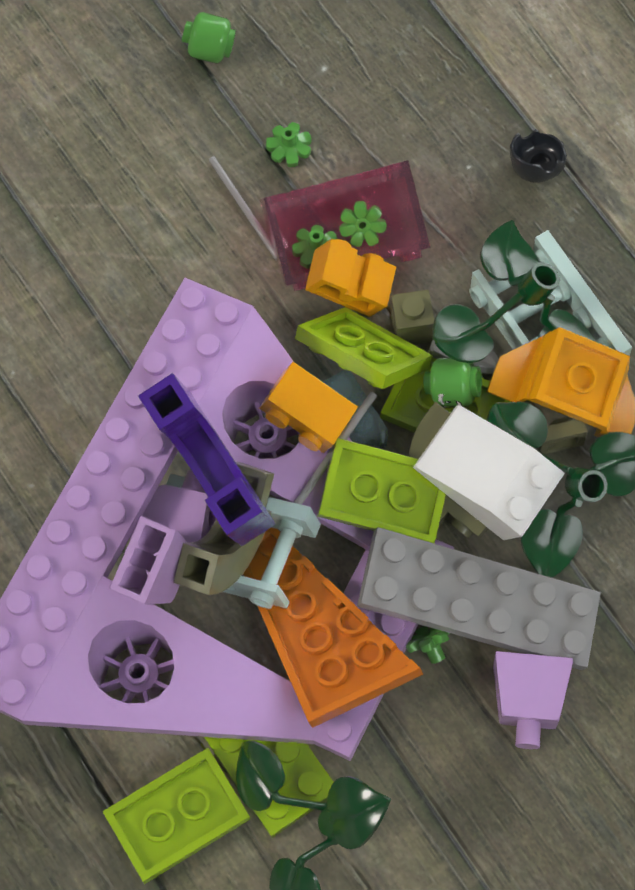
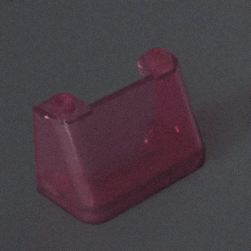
[259,160,431,291]

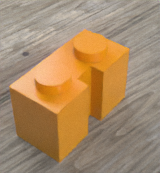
[305,239,396,317]
[259,362,358,453]

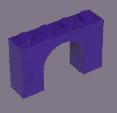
[138,373,275,546]

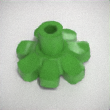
[266,122,312,167]
[339,201,387,247]
[292,225,337,269]
[406,626,450,664]

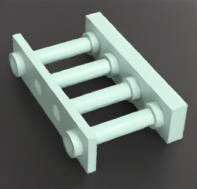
[469,230,632,356]
[166,474,321,609]

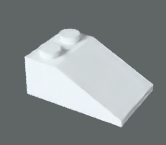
[413,405,565,540]

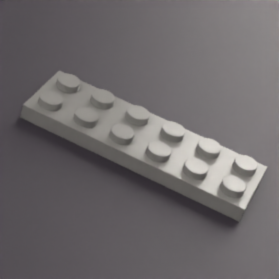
[357,527,601,670]

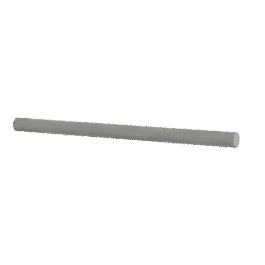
[209,156,282,261]
[294,392,377,505]

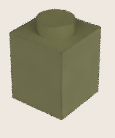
[391,290,434,345]

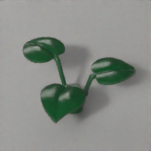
[433,220,597,363]
[487,402,635,578]
[236,741,391,890]

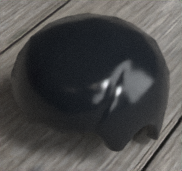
[510,129,567,183]

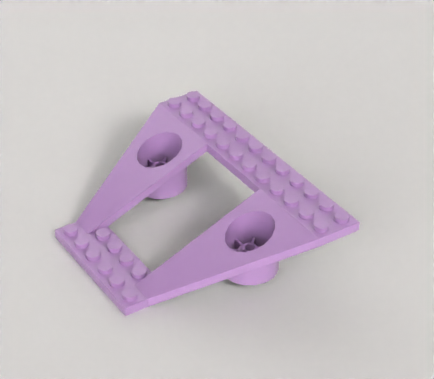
[0,278,454,761]

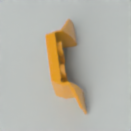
[486,327,635,437]

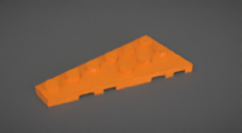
[243,527,423,728]

